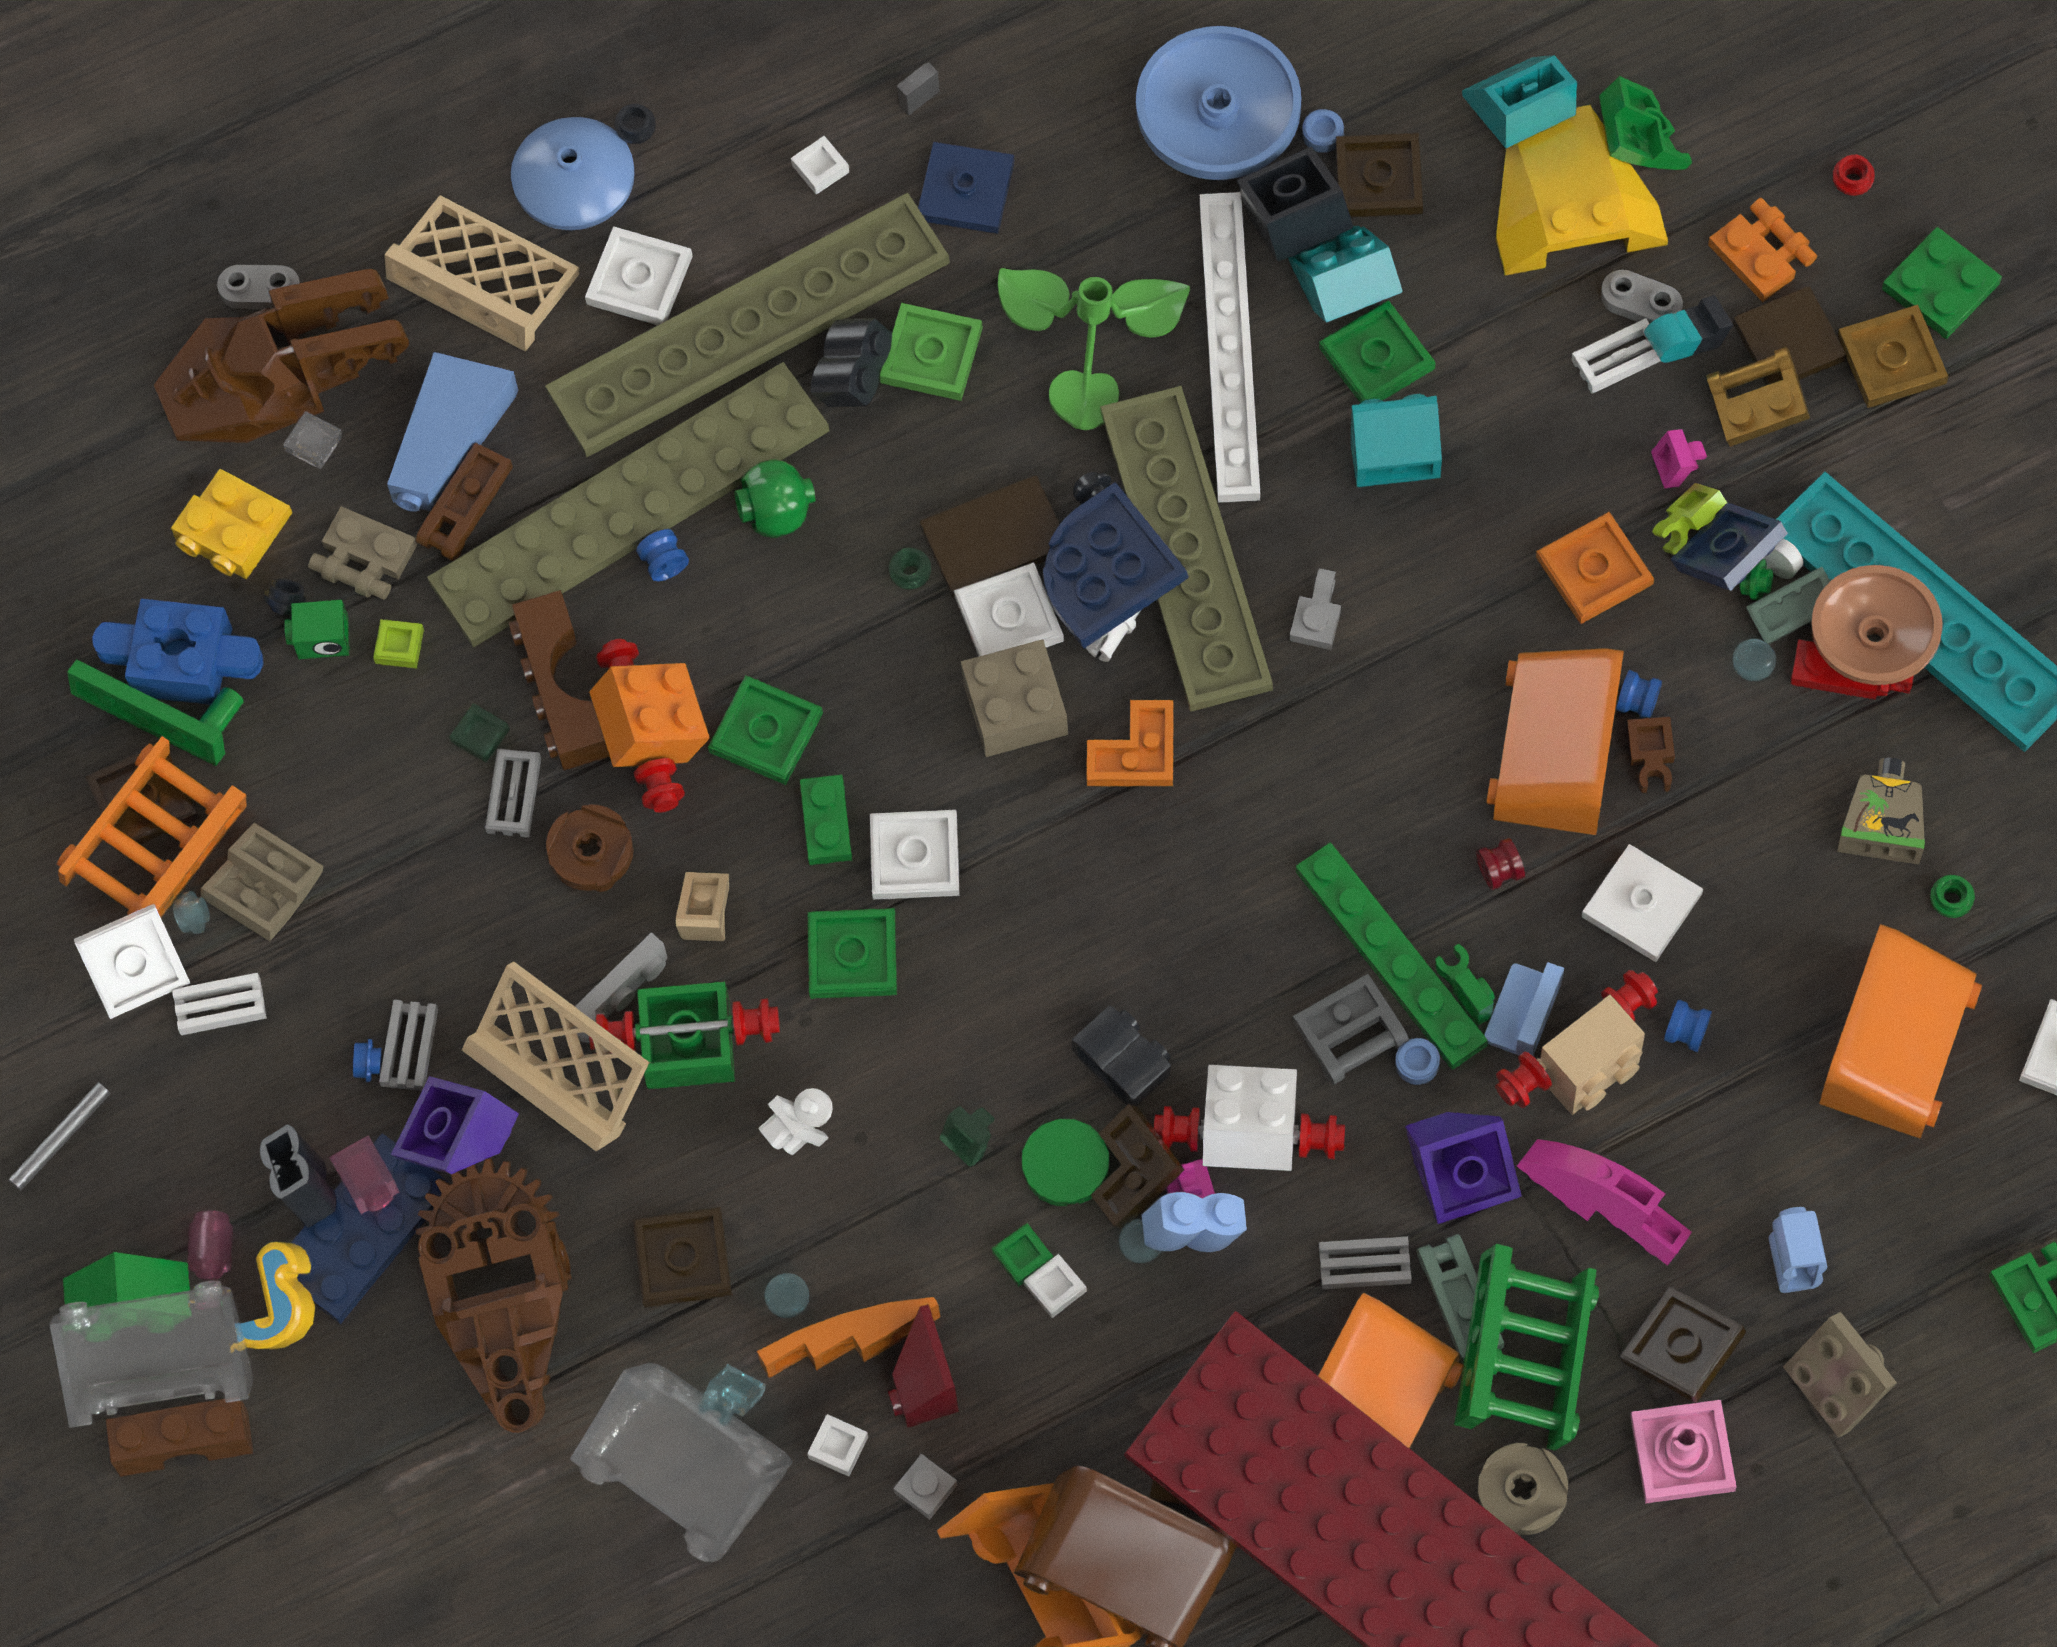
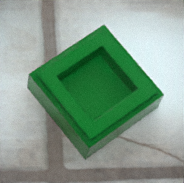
[991,1223,1054,1287]

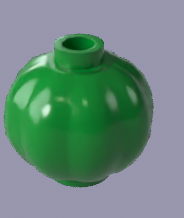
[734,459,816,538]

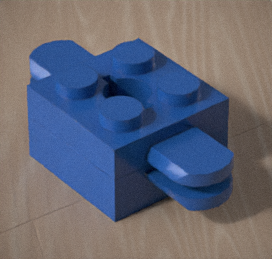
[93,599,264,705]

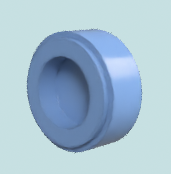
[1302,109,1344,152]
[1395,1038,1440,1085]

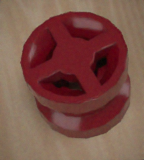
[1476,838,1525,890]

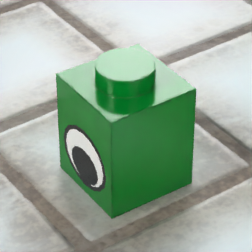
[285,600,349,659]

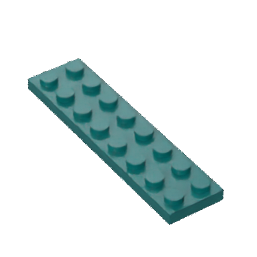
[1776,472,2057,752]

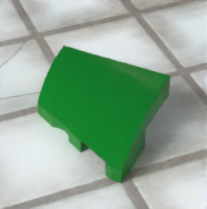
[1599,76,1692,170]

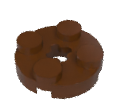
[546,804,634,892]

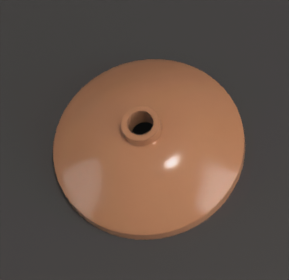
[1811,565,1942,685]

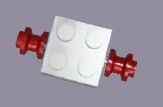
[1154,1065,1345,1171]

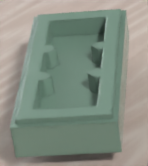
[1746,567,1830,646]

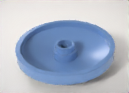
[1136,26,1301,180]

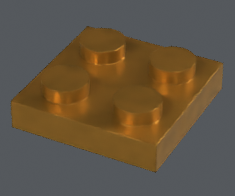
[1837,305,1948,408]

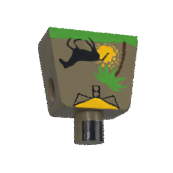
[1837,757,1925,864]

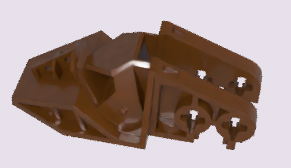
[154,269,409,443]

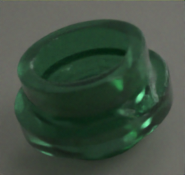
[889,548,931,590]

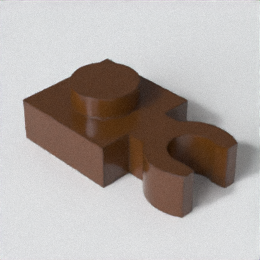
[1626,717,1675,793]

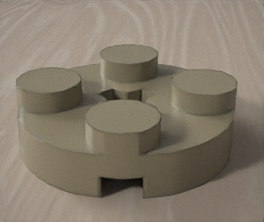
[1477,1443,1568,1535]

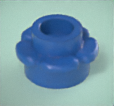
[353,1039,381,1082]

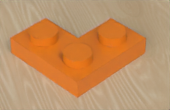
[1087,700,1174,786]

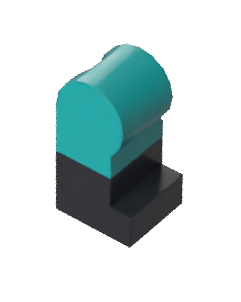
[1644,295,1733,363]

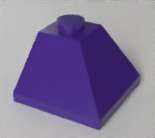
[1405,1112,1522,1224]

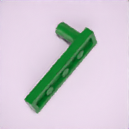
[67,659,244,766]

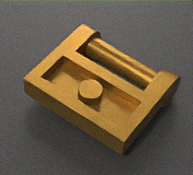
[1706,347,1810,447]

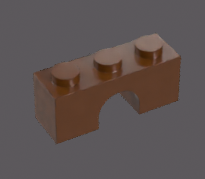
[106,1396,253,1477]

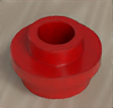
[1833,155,1875,196]

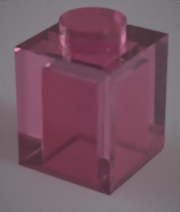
[329,1136,400,1214]

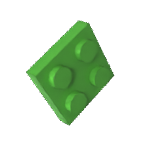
[880,303,983,401]

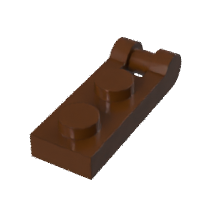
[416,442,513,561]

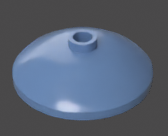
[511,117,635,230]

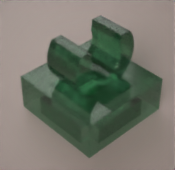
[939,1106,995,1167]

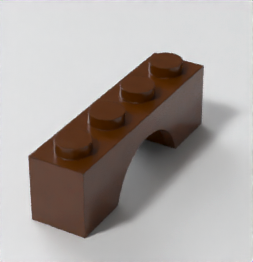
[508,590,610,770]

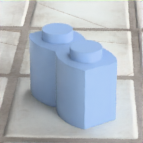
[1142,1192,1247,1252]
[1768,1207,1827,1293]

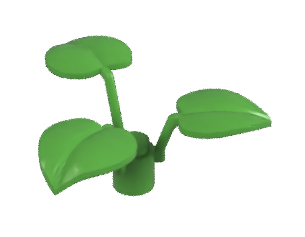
[998,268,1190,430]

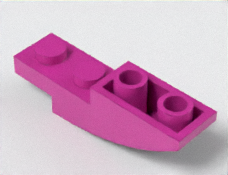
[1517,1139,1692,1265]

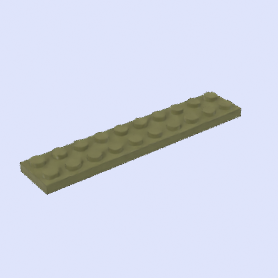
[545,193,950,457]
[427,362,829,648]

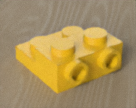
[171,469,292,580]

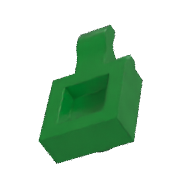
[1435,944,1495,1027]

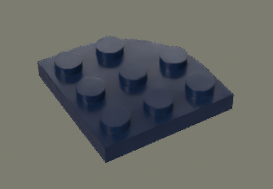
[1043,482,1189,649]

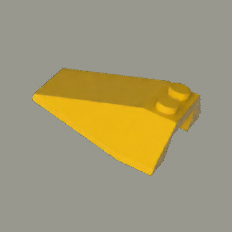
[1496,105,1668,275]

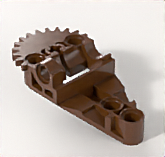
[416,1158,572,1433]

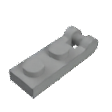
[575,932,668,1043]

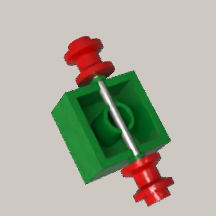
[589,982,780,1089]

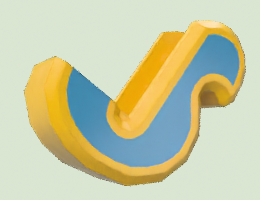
[228,1242,315,1349]

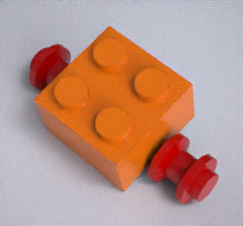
[589,639,710,813]

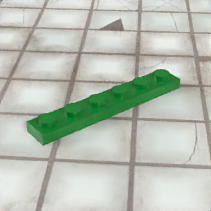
[1296,842,1488,1070]

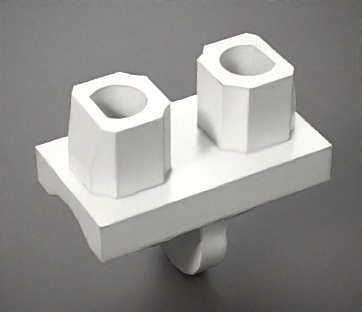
[758,1088,833,1155]

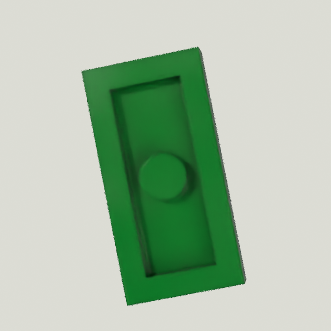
[800,775,852,865]

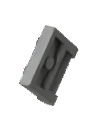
[1293,974,1409,1085]

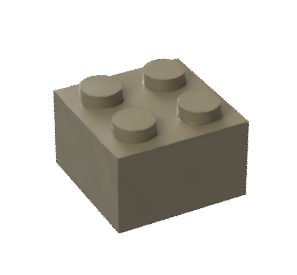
[961,639,1068,757]

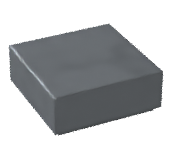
[897,62,940,115]

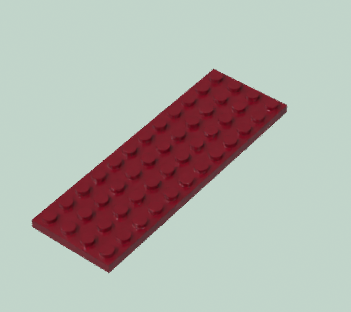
[1123,1311,1659,1647]

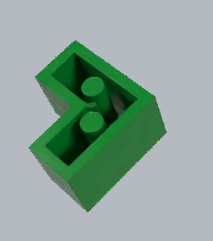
[63,1252,191,1338]

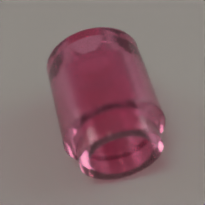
[187,1211,233,1280]

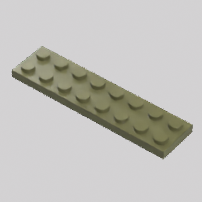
[1100,386,1273,712]

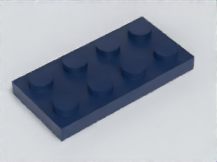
[291,1133,450,1324]

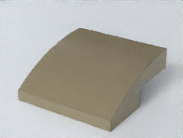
[201,823,323,941]

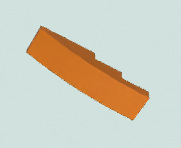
[757,1297,940,1378]

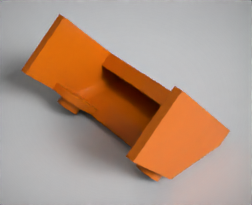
[937,1483,1142,1647]

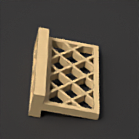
[385,195,579,352]
[462,962,649,1151]

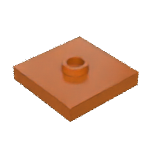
[1536,512,1654,624]

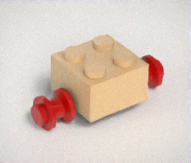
[1495,970,1658,1115]

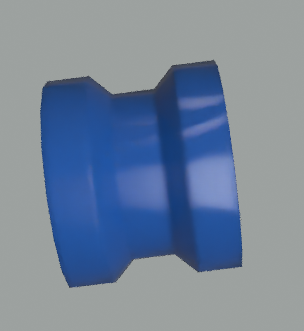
[636,529,689,582]
[1616,670,1662,719]
[1664,1000,1712,1052]

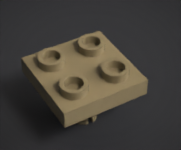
[1783,1312,1897,1438]

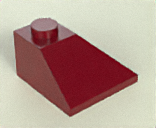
[888,1304,959,1428]

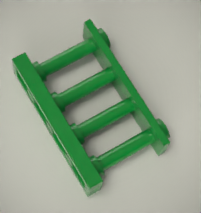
[1454,1244,1599,1450]

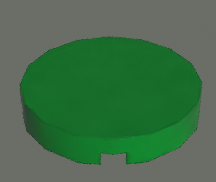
[1022,1119,1109,1206]

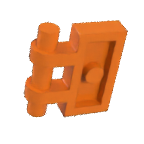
[1708,198,1817,302]

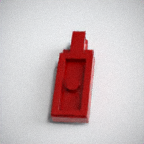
[1791,639,1914,700]

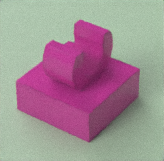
[1651,429,1707,488]
[1166,1159,1215,1199]

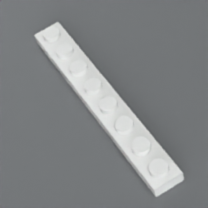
[1200,192,1260,503]

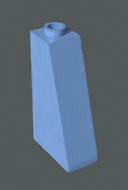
[387,352,518,512]

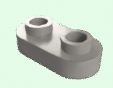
[217,265,300,310]
[1601,270,1683,324]

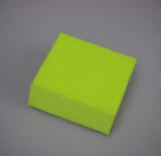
[373,619,424,668]

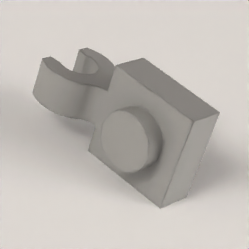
[1290,568,1341,650]

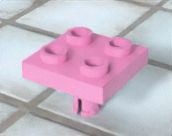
[1630,1400,1736,1504]

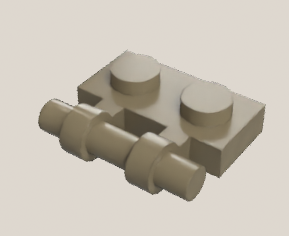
[308,506,418,600]

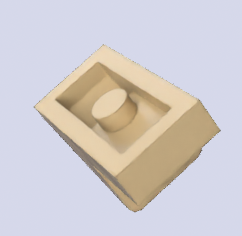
[676,872,729,941]

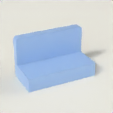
[1484,962,1564,1056]

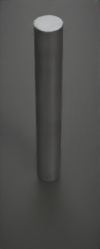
[8,1082,111,1191]

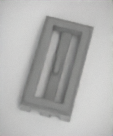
[485,749,541,837]
[379,1000,438,1091]
[1319,1236,1411,1289]

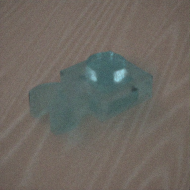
[698,1364,767,1425]

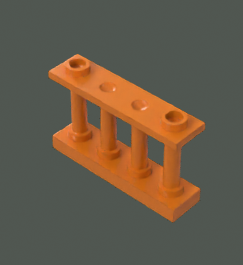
[57,736,247,917]

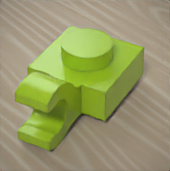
[1652,483,1727,555]

